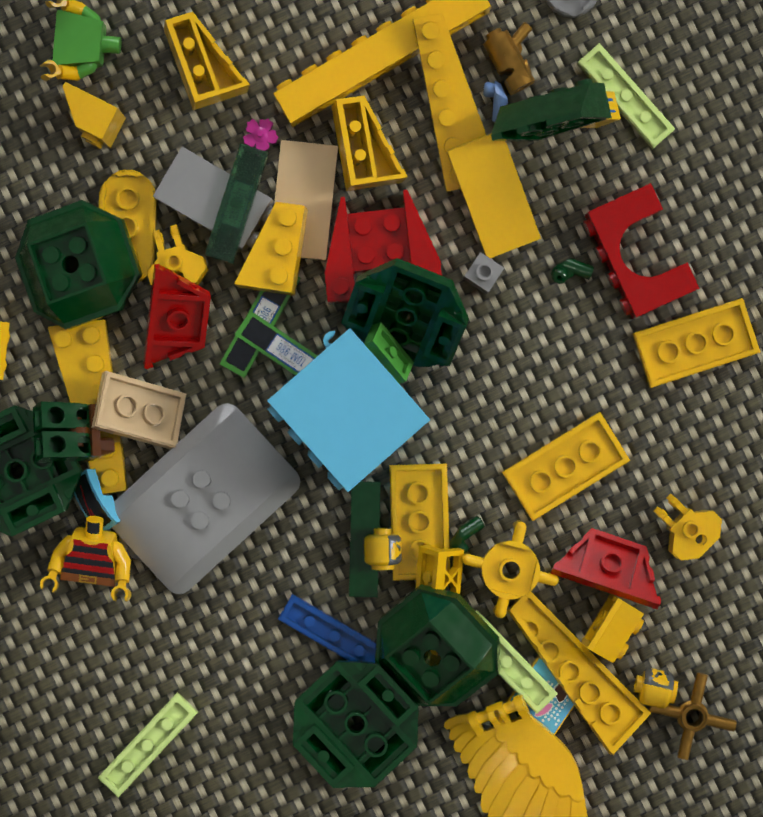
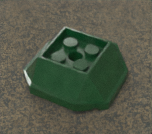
[15,200,142,330]
[341,258,469,367]
[0,405,83,537]
[375,584,501,706]
[293,660,419,788]

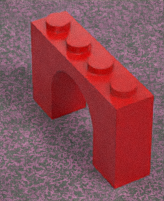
[583,183,700,319]

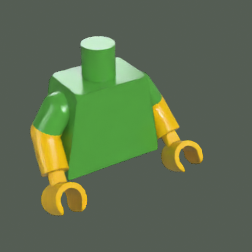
[40,0,122,81]

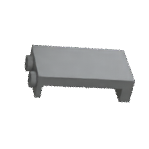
[153,147,274,252]

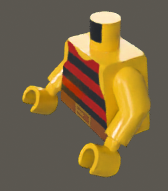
[40,516,131,602]

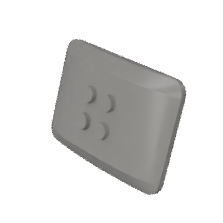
[112,403,300,594]

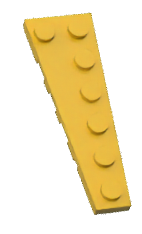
[413,13,486,192]
[48,319,128,494]
[507,591,651,755]

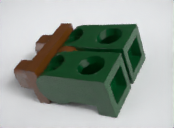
[33,401,115,463]

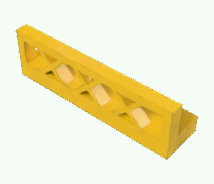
[415,545,464,656]

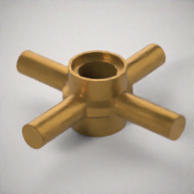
[649,672,737,760]

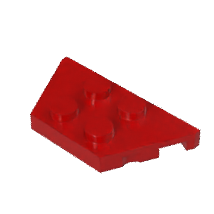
[143,264,211,369]
[550,528,661,609]

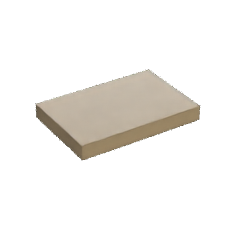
[91,371,186,450]

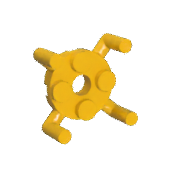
[462,520,559,618]

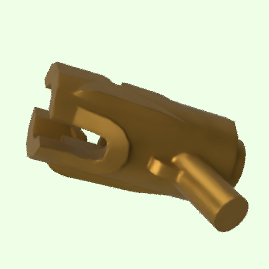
[483,22,535,96]

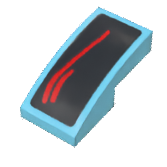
[74,469,120,531]

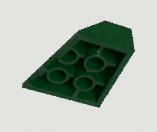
[491,79,612,141]

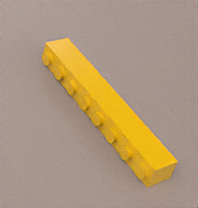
[273,0,491,128]

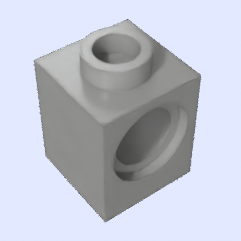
[463,252,504,295]

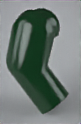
[551,258,594,284]
[449,516,485,553]

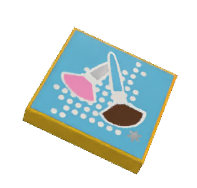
[506,655,574,735]

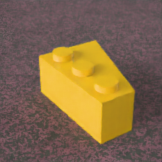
[164,11,250,110]
[331,95,408,191]
[234,202,308,296]

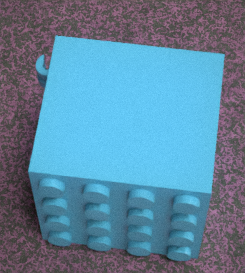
[267,328,430,492]

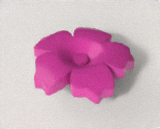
[243,118,279,153]

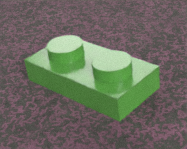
[364,322,414,384]

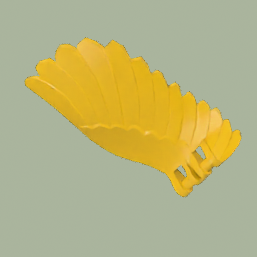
[444,694,588,817]

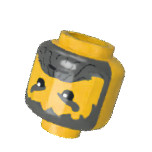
[364,528,402,570]
[633,668,678,709]

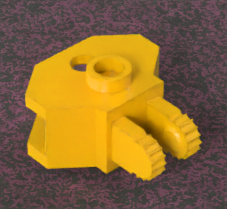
[147,224,209,285]
[653,493,722,560]

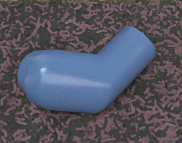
[483,81,508,122]

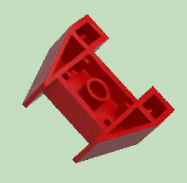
[324,190,442,305]

